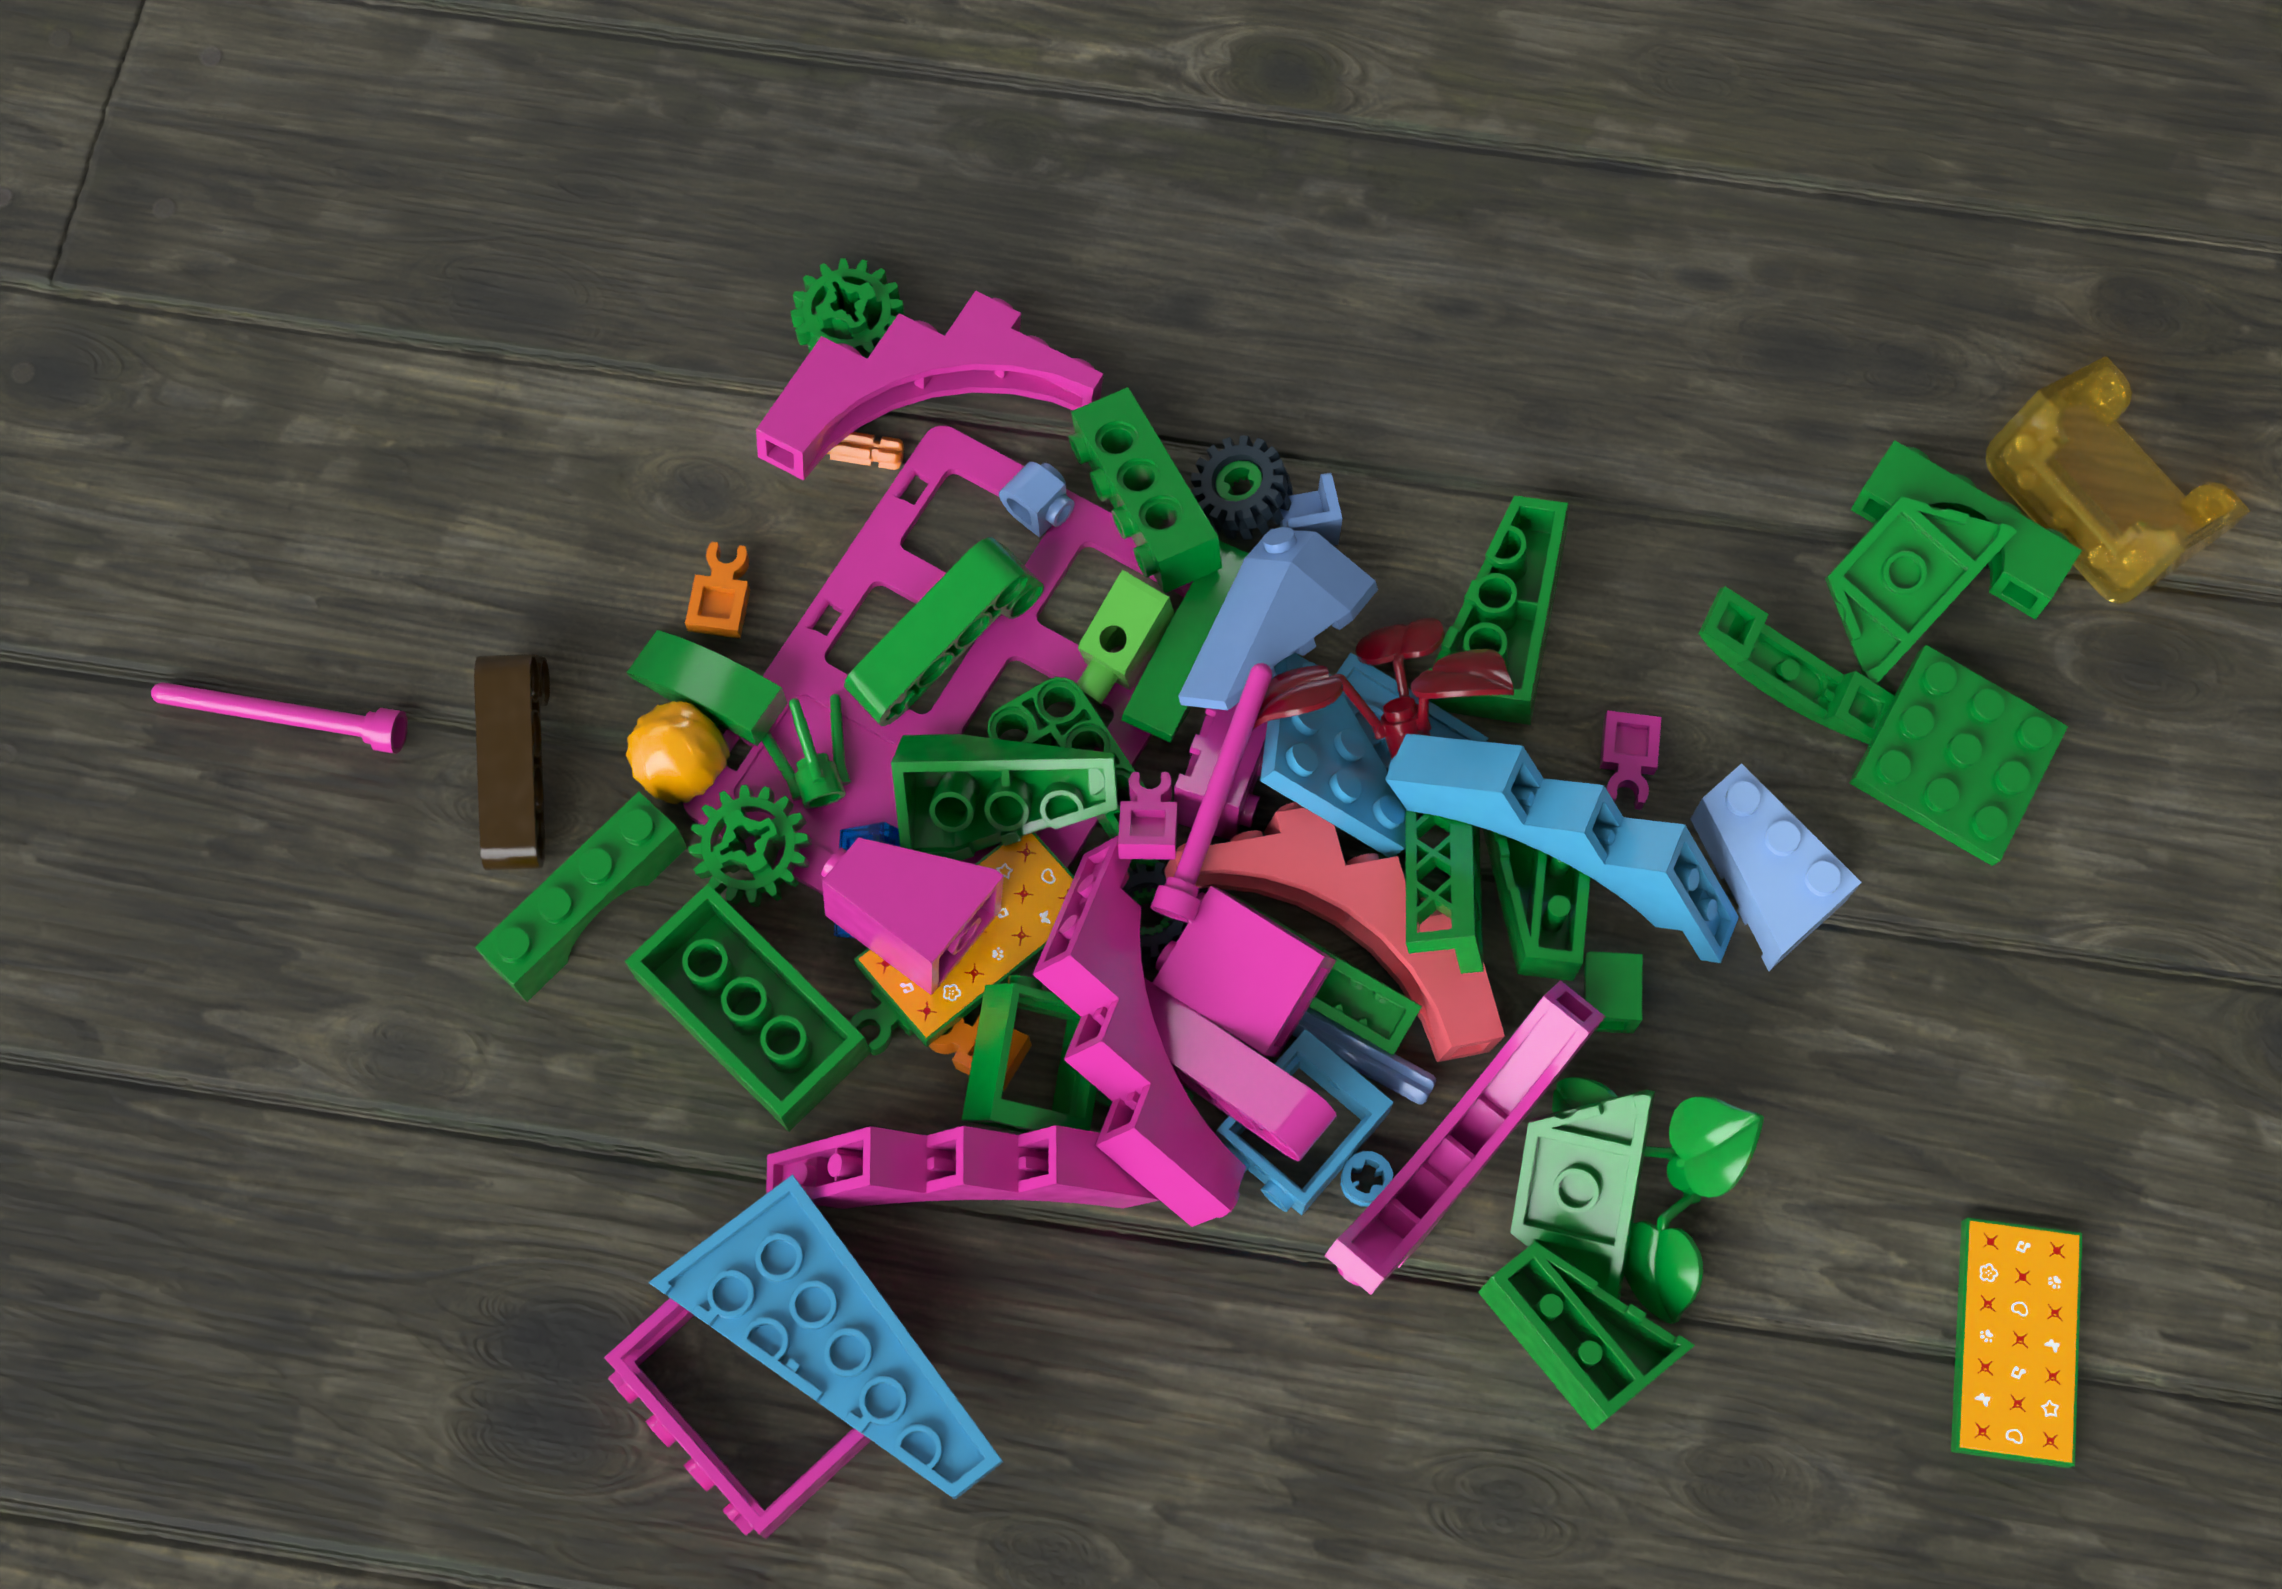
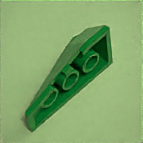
[891,734,1119,861]

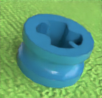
[1340,1151,1393,1207]

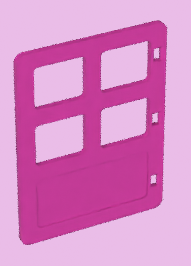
[683,426,1193,895]

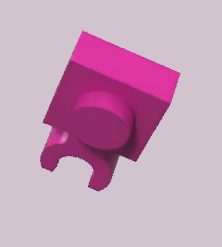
[1600,710,1662,810]
[1118,772,1178,860]

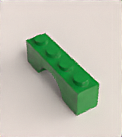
[1851,440,2082,620]
[475,791,687,1002]

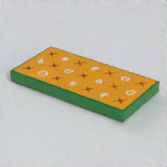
[854,832,1074,1047]
[1951,1218,2082,1468]

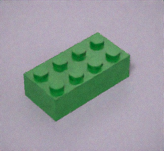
[625,884,870,1132]

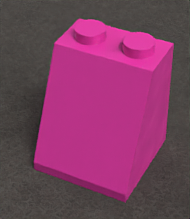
[821,837,1004,995]

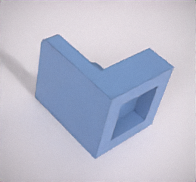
[1280,473,1342,546]

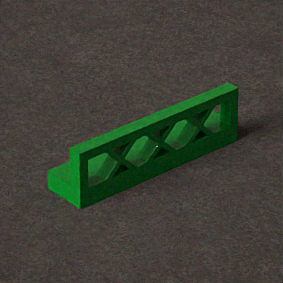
[1405,808,1484,974]

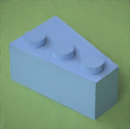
[1690,763,1862,971]

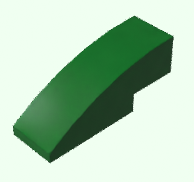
[627,630,788,747]

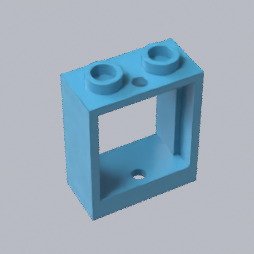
[1216,1029,1393,1216]

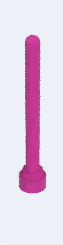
[1150,663,1272,924]
[151,682,408,754]

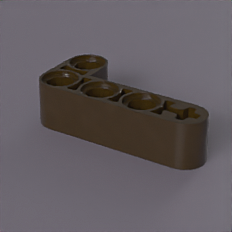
[474,654,550,870]

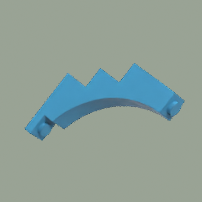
[1385,734,1739,963]

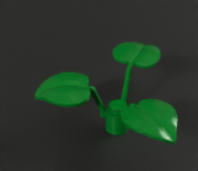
[1552,1077,1764,1324]

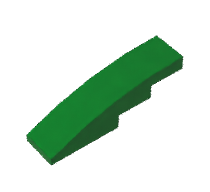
[1121,541,1249,743]
[1224,889,1422,1055]

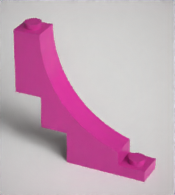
[1033,835,1246,1227]
[766,1125,1160,1209]

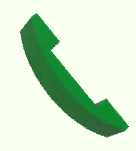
[1698,586,1894,744]

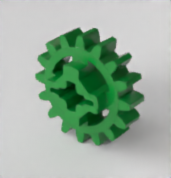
[791,258,905,359]
[688,785,812,907]

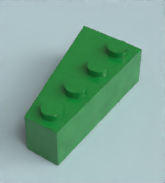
[1429,495,1568,725]

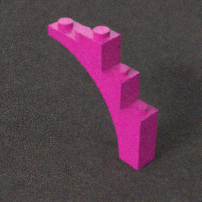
[756,291,1103,480]
[1324,980,1606,1295]

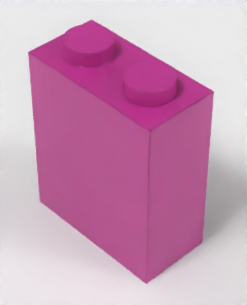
[1152,886,1337,1057]

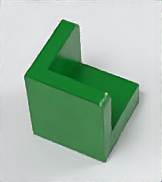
[1583,951,1643,1034]

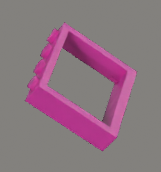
[604,1298,871,1539]

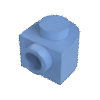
[999,462,1075,538]

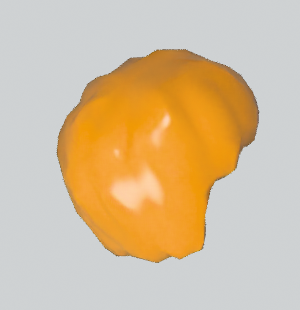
[626,701,730,804]

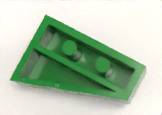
[1482,828,1590,981]
[1478,1242,1695,1431]

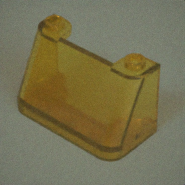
[1985,356,2251,604]

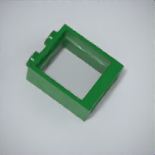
[962,975,1097,1134]

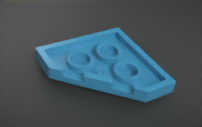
[1260,653,1405,858]

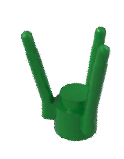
[762,694,851,809]

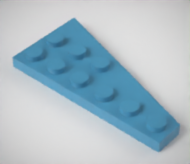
[648,1174,1003,1500]

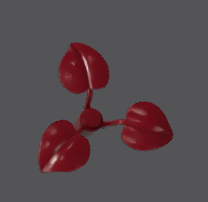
[1252,618,1514,759]

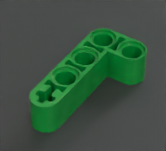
[844,537,1044,726]
[987,677,1168,871]

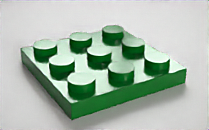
[1849,645,2068,866]

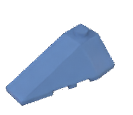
[1178,527,1378,710]

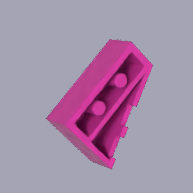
[1174,703,1268,840]

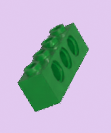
[1068,387,1222,594]

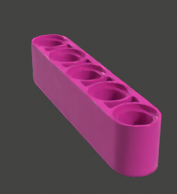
[1144,978,1337,1161]

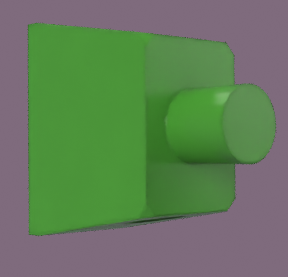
[1076,570,1175,706]

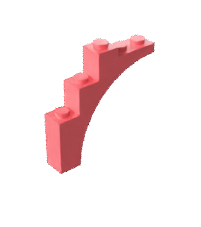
[1164,802,1505,1062]

